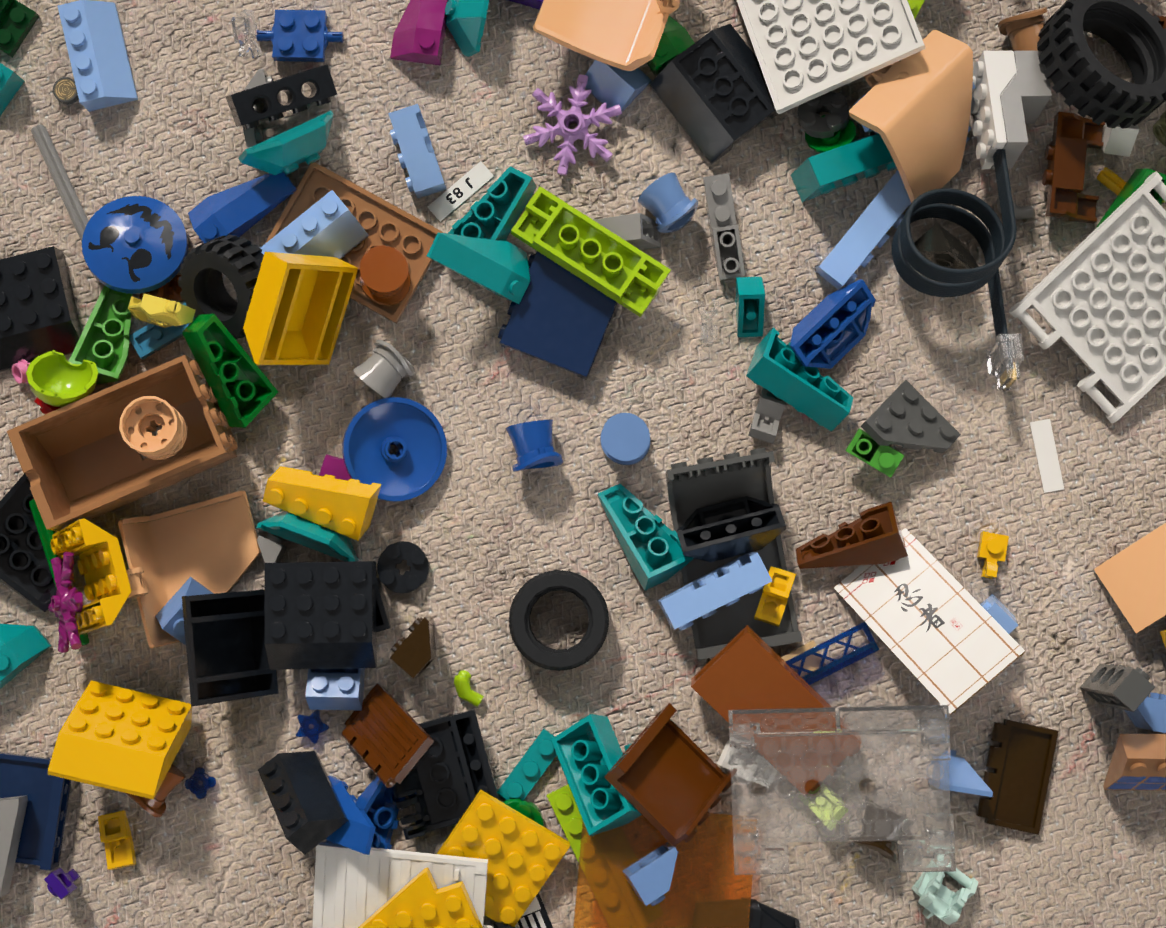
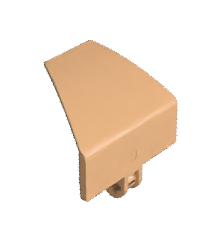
[533,0,680,71]
[849,30,973,203]
[118,491,261,648]

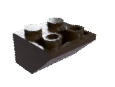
[390,616,436,679]

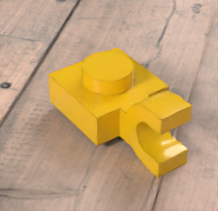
[977,531,1009,579]

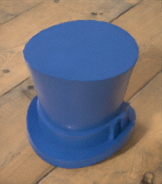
[506,419,563,472]

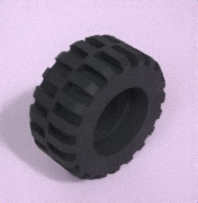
[178,235,264,339]

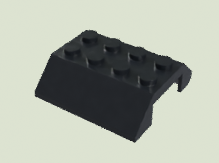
[392,709,499,840]

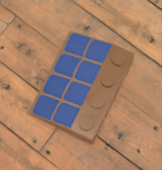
[1103,733,1166,791]

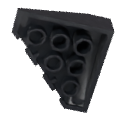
[0,473,57,613]

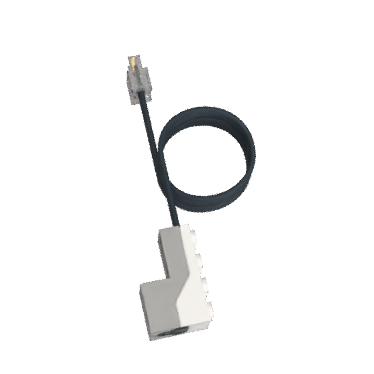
[892,51,1052,390]

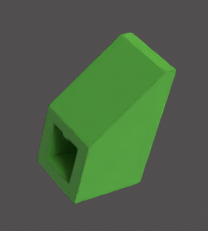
[845,428,905,478]

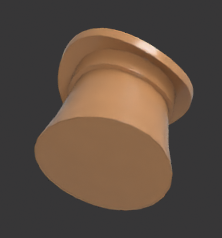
[998,7,1048,51]

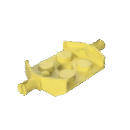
[128,294,196,328]

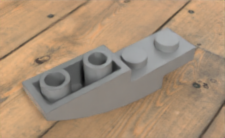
[703,173,745,280]

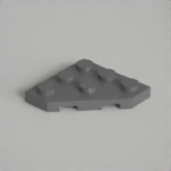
[861,380,961,453]

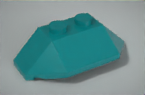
[445,0,489,57]
[238,110,334,175]
[256,511,359,562]
[0,624,52,689]

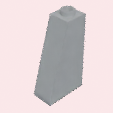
[0,795,28,898]

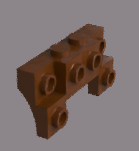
[1042,111,1105,224]

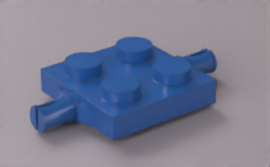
[256,10,344,62]

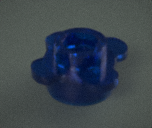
[185,767,216,799]

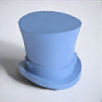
[638,173,698,233]
[600,413,651,465]

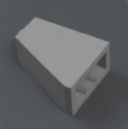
[594,213,661,249]

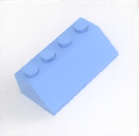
[57,0,138,112]
[260,190,369,259]

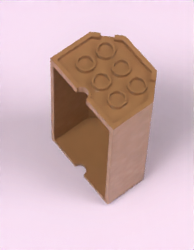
[7,355,238,531]

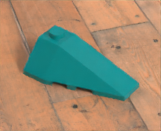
[427,232,530,304]

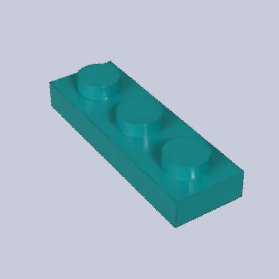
[497,728,557,801]

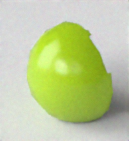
[26,350,98,408]

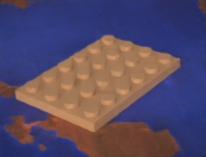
[265,162,444,324]

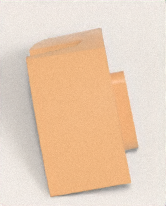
[1094,523,1166,634]

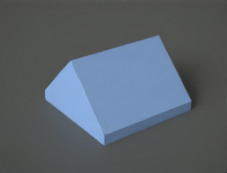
[585,60,652,117]

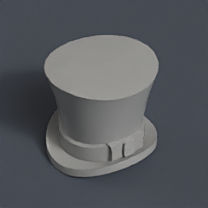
[353,340,415,399]

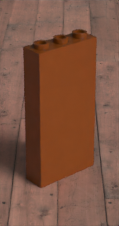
[691,625,862,796]

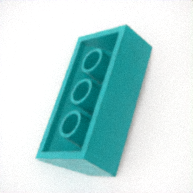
[551,714,642,836]

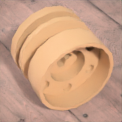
[119,396,187,460]

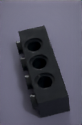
[225,65,337,130]

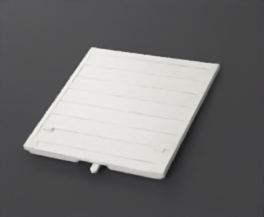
[312,842,494,928]

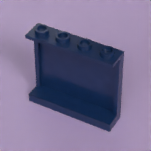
[498,251,617,380]
[0,752,71,870]

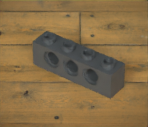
[1080,664,1155,712]

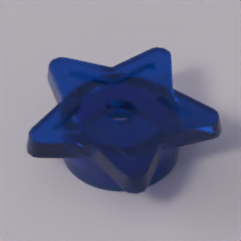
[296,710,329,744]

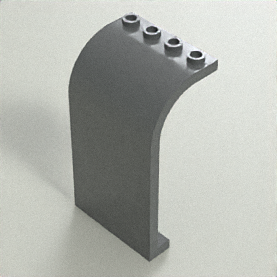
[666,448,802,660]

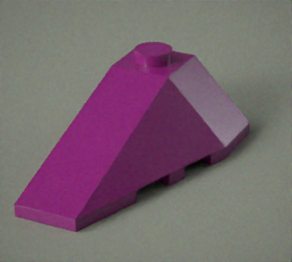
[390,0,449,66]

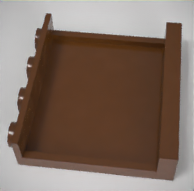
[604,703,737,847]

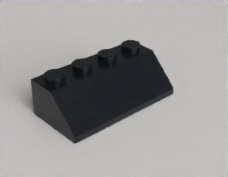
[258,751,348,854]

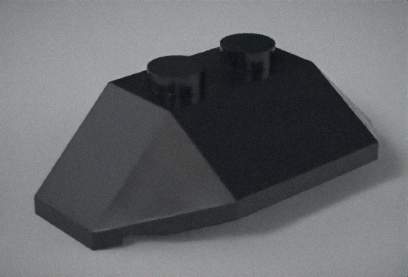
[677,496,786,562]

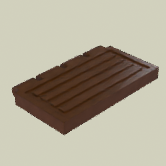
[342,683,434,788]

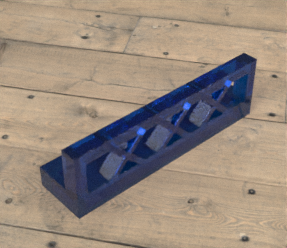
[785,621,880,685]

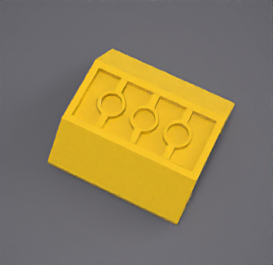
[50,518,131,635]

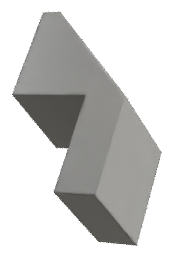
[748,388,786,444]

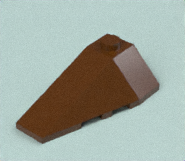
[796,502,908,569]

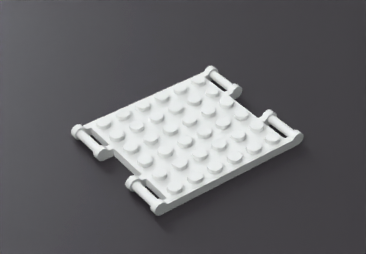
[1009,172,1166,423]

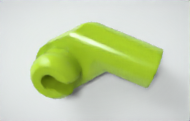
[454,670,484,708]

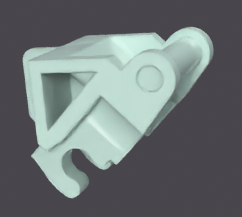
[912,852,978,925]

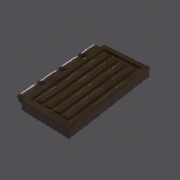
[976,719,1059,835]

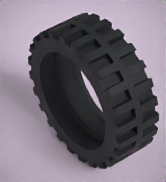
[1037,0,1166,129]

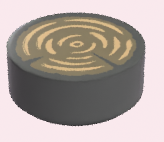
[53,77,79,105]

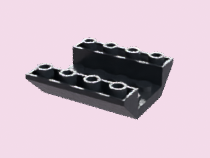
[650,24,778,164]

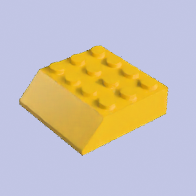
[243,252,358,365]
[48,680,192,800]

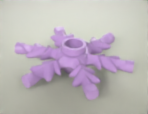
[523,74,622,176]

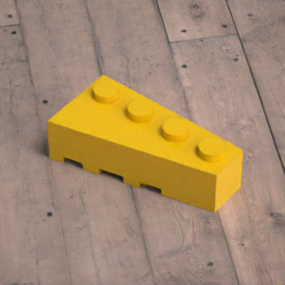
[263,466,382,541]

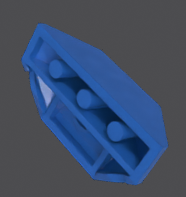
[790,280,876,369]

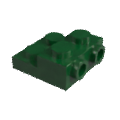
[0,0,39,58]

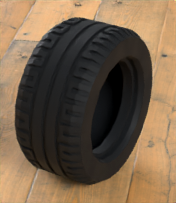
[509,570,609,671]

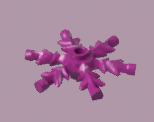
[48,552,83,653]

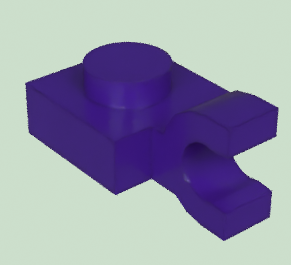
[44,868,80,899]

